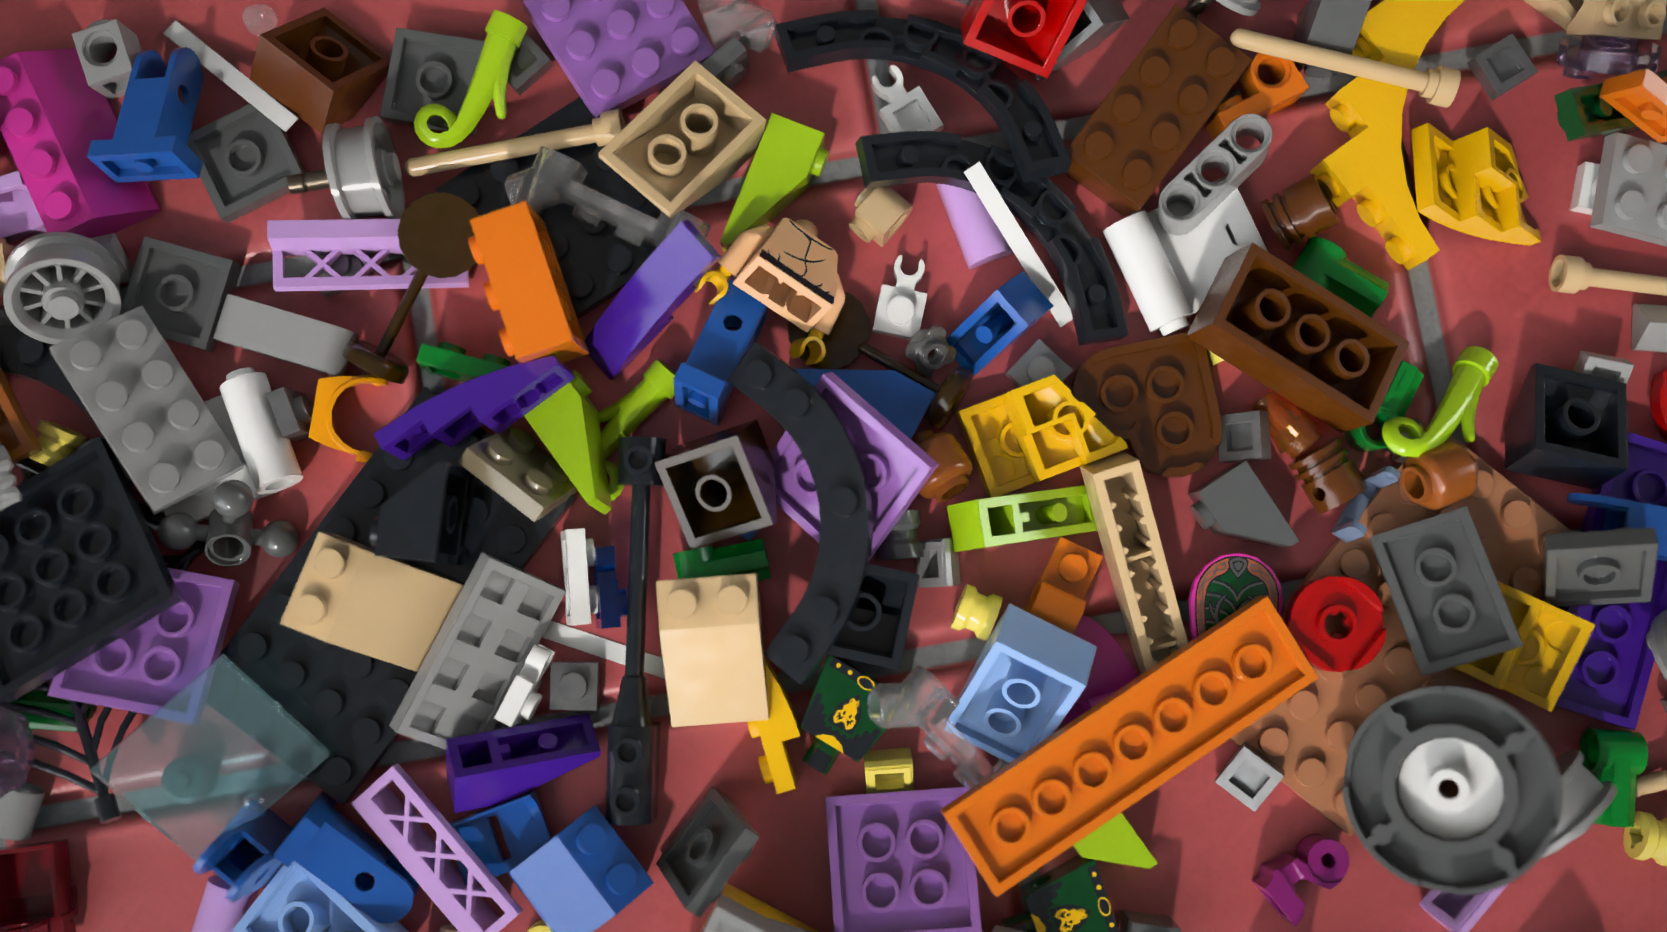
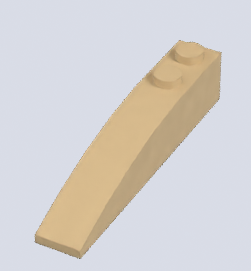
[1080,452,1188,674]

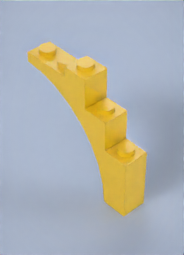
[1310,0,1465,270]

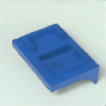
[449,790,552,885]

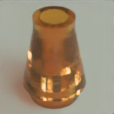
[1252,390,1323,461]

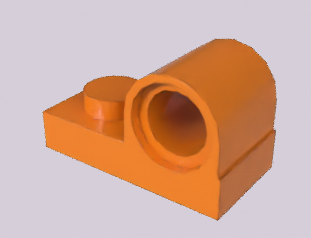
[1206,53,1309,140]
[1599,68,1667,143]
[1024,536,1103,634]

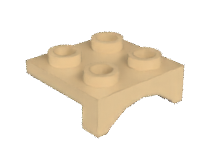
[1566,0,1667,40]

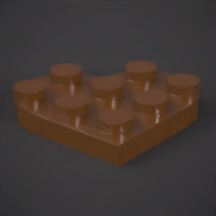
[1071,332,1222,477]

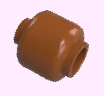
[911,429,973,502]
[1400,441,1478,510]

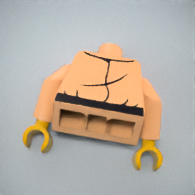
[694,218,845,365]

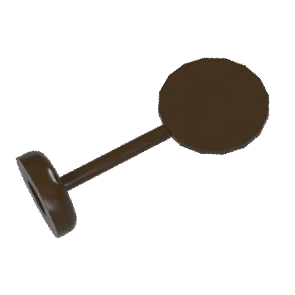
[342,192,479,384]
[788,291,974,430]

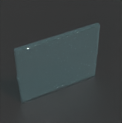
[90,654,331,861]

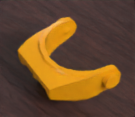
[308,373,389,463]

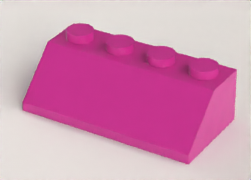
[0,48,161,238]

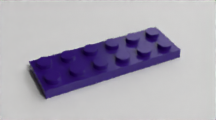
[1555,432,1667,730]

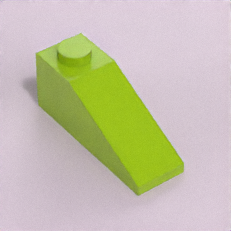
[720,113,830,252]
[524,370,612,515]
[947,485,1097,552]

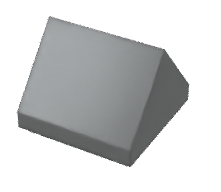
[1631,304,1667,353]
[916,538,961,588]

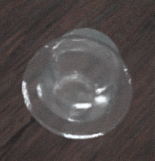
[242,4,278,37]

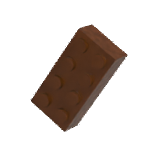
[1065,4,1252,218]
[1186,242,1409,433]

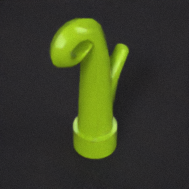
[414,10,528,148]
[1382,346,1498,457]
[598,359,676,501]

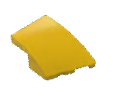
[1411,123,1541,246]
[955,375,1128,498]
[1453,581,1596,712]

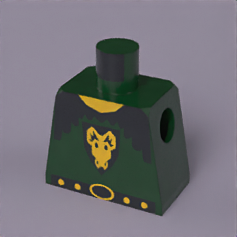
[801,655,908,775]
[1001,855,1119,932]

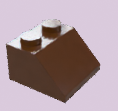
[250,7,391,134]

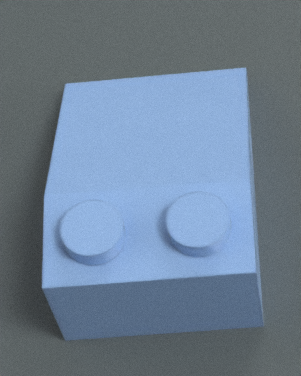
[942,603,1097,763]
[233,861,409,932]

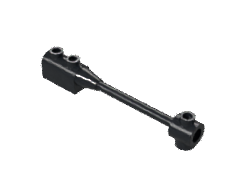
[605,436,667,825]

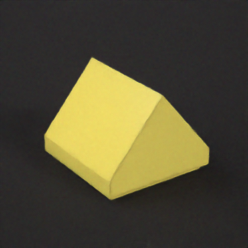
[864,747,914,794]

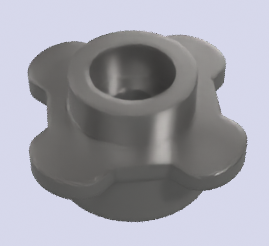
[905,325,956,378]

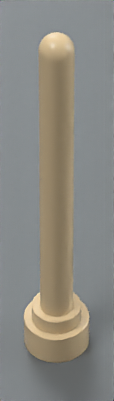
[1230,28,1461,108]
[405,109,626,177]
[1549,254,1667,296]

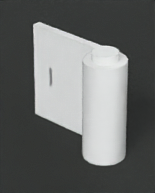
[1103,176,1268,337]
[164,367,303,523]

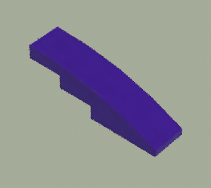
[585,220,721,380]
[373,356,576,461]

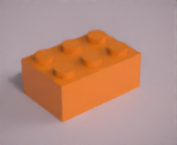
[468,201,589,363]

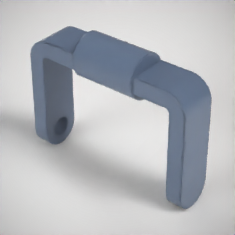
[1331,466,1401,543]

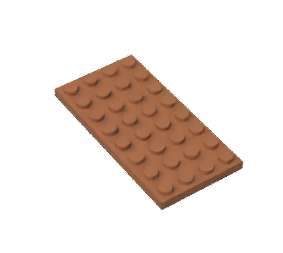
[1230,424,1571,836]

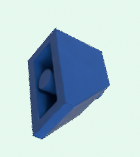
[946,271,1053,377]

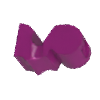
[1252,834,1350,927]

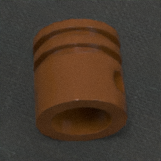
[1261,173,1340,250]
[1288,437,1369,514]

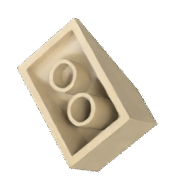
[598,60,766,218]
[280,532,464,672]
[656,573,769,727]

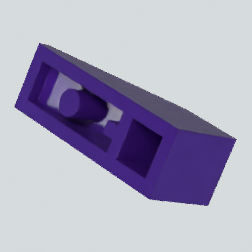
[446,713,601,813]

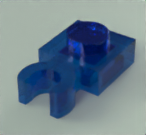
[593,546,628,629]

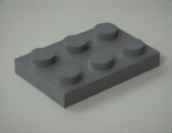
[1369,506,1523,677]

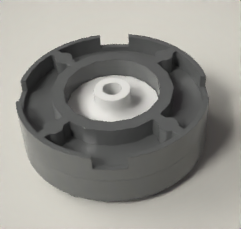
[1342,686,1563,895]

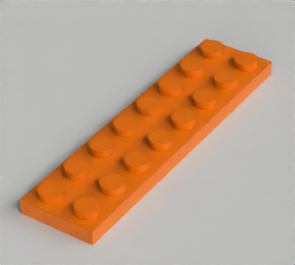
[940,595,1318,897]

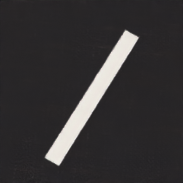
[163,20,298,132]
[964,161,1073,327]
[542,621,666,679]

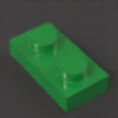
[416,342,511,383]

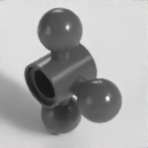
[158,480,299,567]

